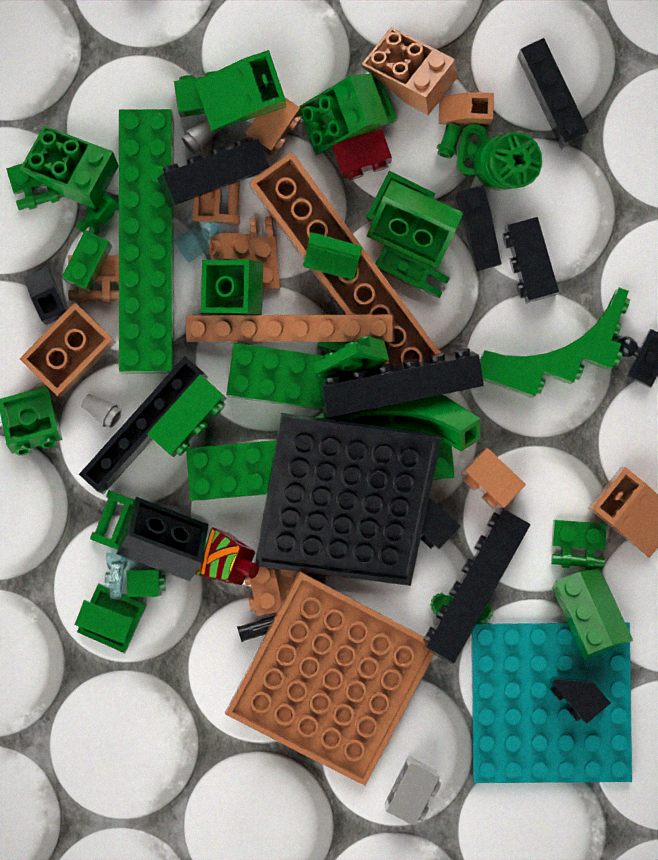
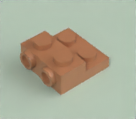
[245,562,303,616]

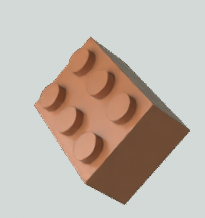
[20,303,116,398]

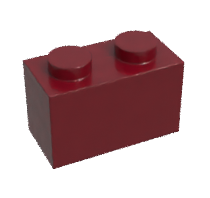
[332,128,392,180]

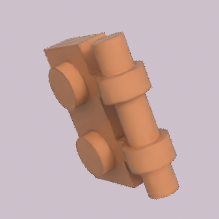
[68,255,119,303]

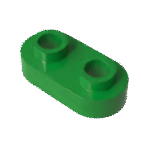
[456,124,488,177]

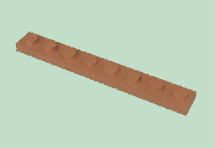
[186,314,394,342]

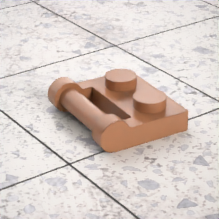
[193,180,243,225]

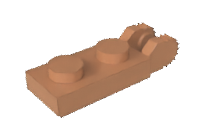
[249,216,280,290]

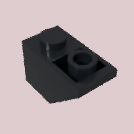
[24,266,68,325]
[549,677,611,724]

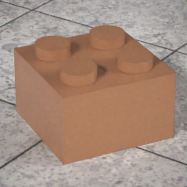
[462,448,526,508]

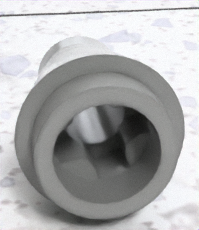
[181,119,220,154]
[81,394,122,428]

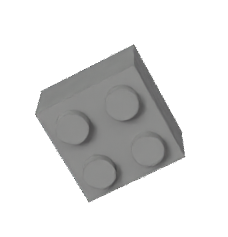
[385,756,441,826]

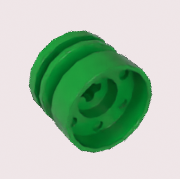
[474,132,542,191]

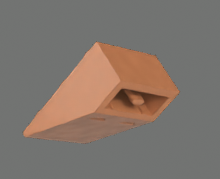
[361,27,458,115]
[588,467,658,558]

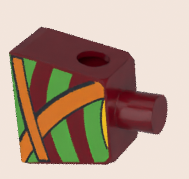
[195,527,259,585]

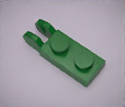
[375,245,450,298]

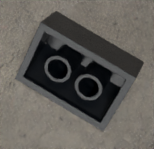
[116,497,209,581]

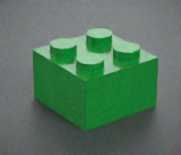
[201,260,263,315]

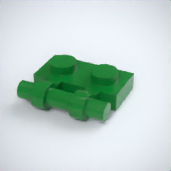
[6,163,66,211]
[551,520,607,570]

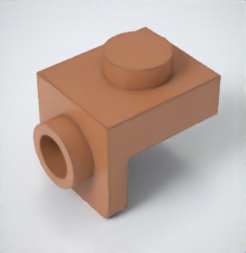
[209,233,251,260]

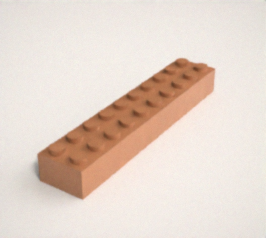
[249,152,441,367]

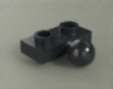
[618,329,658,388]

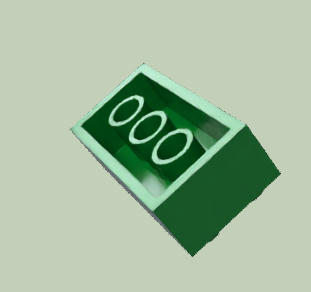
[226,343,326,411]

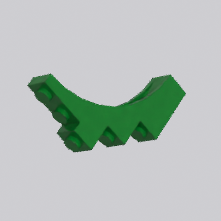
[480,287,630,398]
[315,394,481,451]

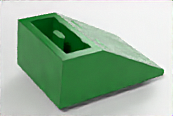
[195,50,286,132]
[299,73,389,155]
[20,126,119,209]

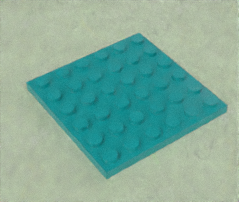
[471,622,632,783]

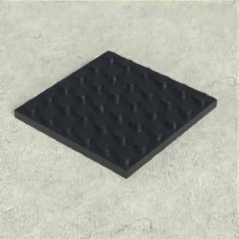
[255,413,441,586]

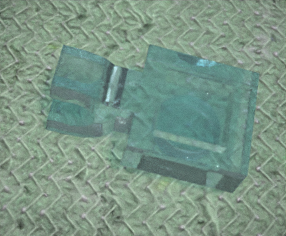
[174,221,221,263]
[105,553,128,600]

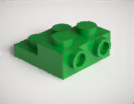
[313,336,389,377]
[0,386,63,456]

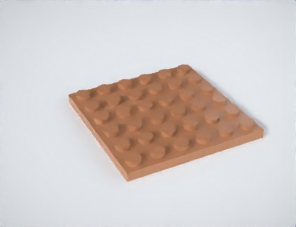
[224,571,434,786]

